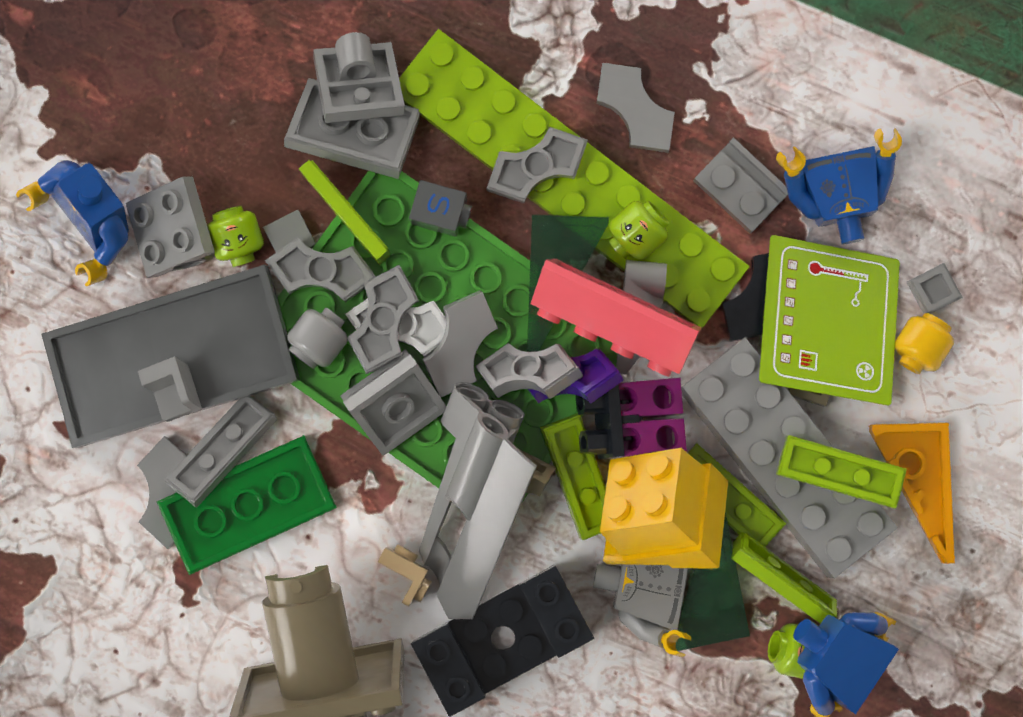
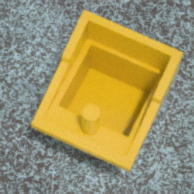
[600,448,729,569]

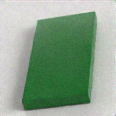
[156,435,337,575]

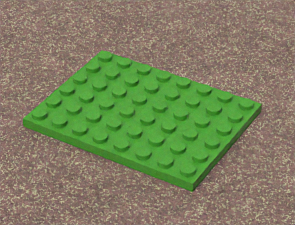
[277,171,617,504]

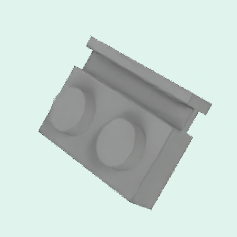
[693,137,788,234]

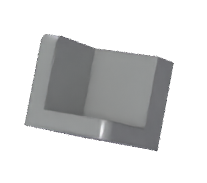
[138,356,202,422]

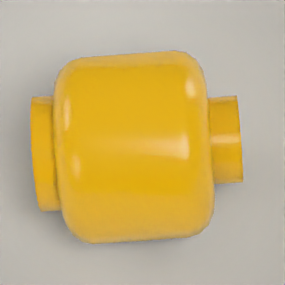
[895,313,954,374]

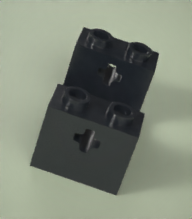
[411,564,595,717]

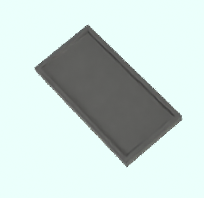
[41,265,301,448]

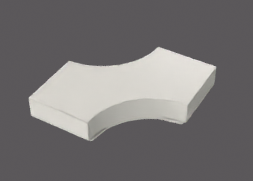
[345,298,446,357]

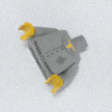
[593,564,691,657]

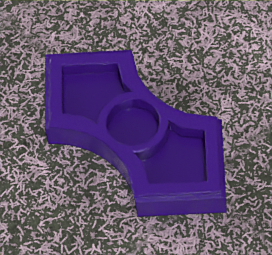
[527,349,624,404]

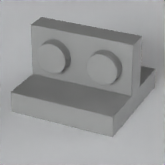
[340,349,446,456]

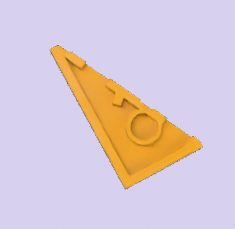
[869,423,955,564]

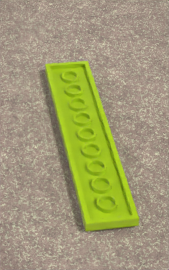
[399,29,750,328]

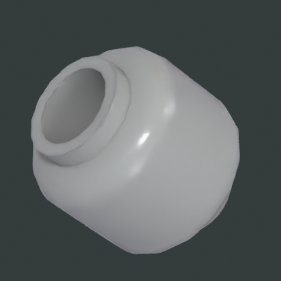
[287,308,348,369]

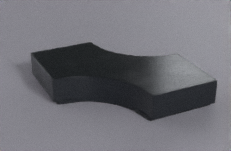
[721,253,769,342]

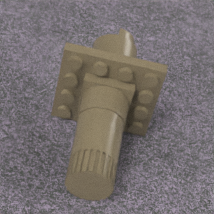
[229,565,405,717]

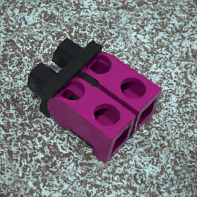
[575,377,687,459]

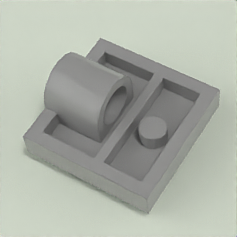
[313,32,405,123]
[126,177,215,278]

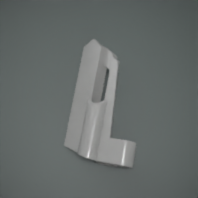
[419,382,537,619]

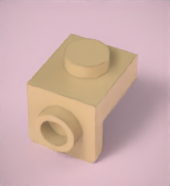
[378,544,432,607]

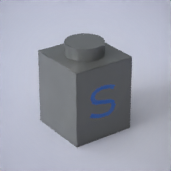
[409,180,472,237]

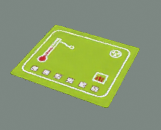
[759,235,900,406]

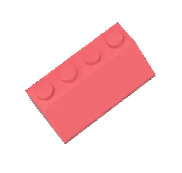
[530,259,702,377]

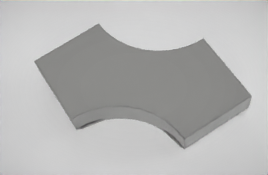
[596,63,675,153]
[487,127,588,203]
[265,237,376,303]
[347,265,419,374]
[423,290,498,398]
[475,343,583,399]
[137,436,187,549]

